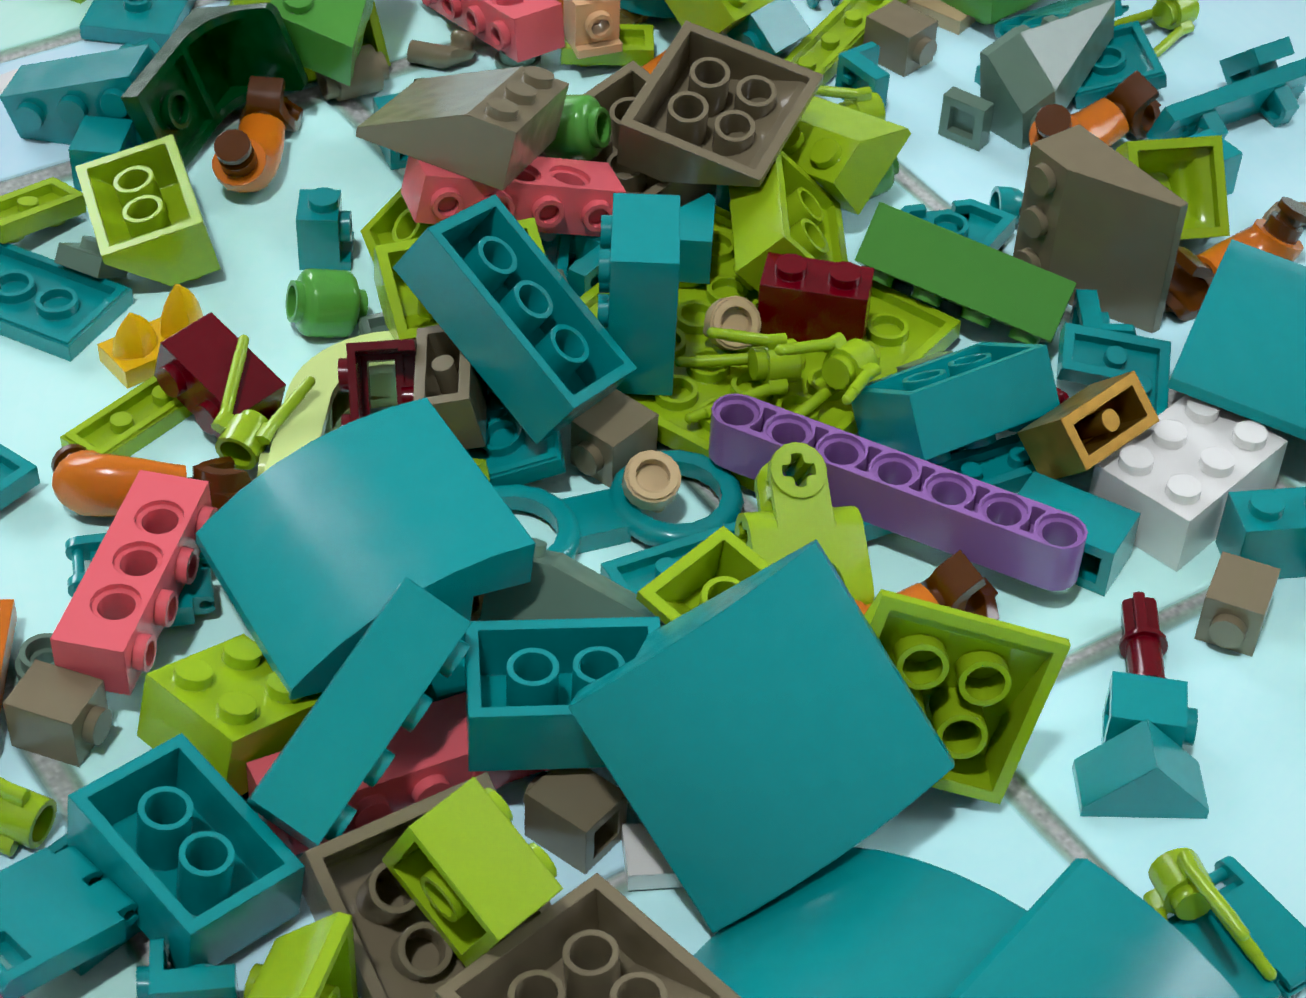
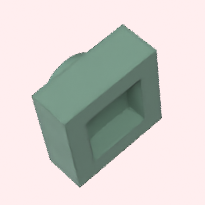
[938,86,995,152]
[54,236,128,278]

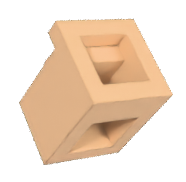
[563,0,622,59]

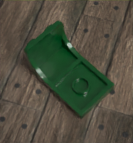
[121,3,308,168]

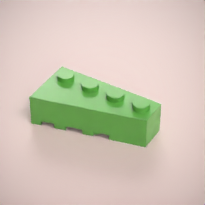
[270,0,374,86]
[855,201,1077,344]

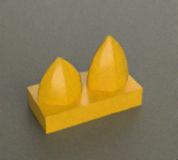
[97,284,203,389]

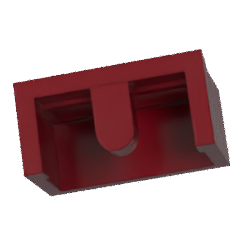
[338,339,416,426]

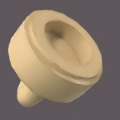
[703,296,761,351]
[622,450,681,513]

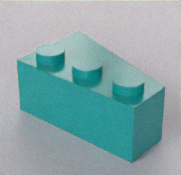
[0,44,154,146]

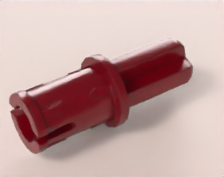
[1119,591,1168,678]

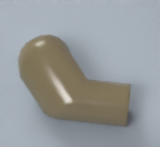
[407,30,476,69]

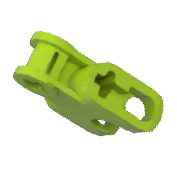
[735,442,875,605]

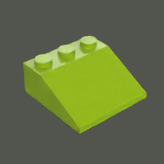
[864,589,1071,805]

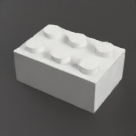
[1089,394,1288,572]

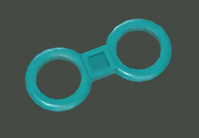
[493,450,744,559]

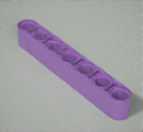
[708,394,1088,591]

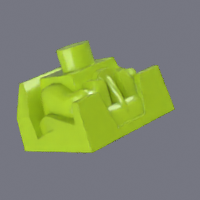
[1115,135,1230,240]

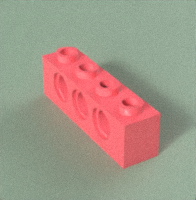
[422,0,565,63]
[401,156,626,237]
[50,470,218,696]

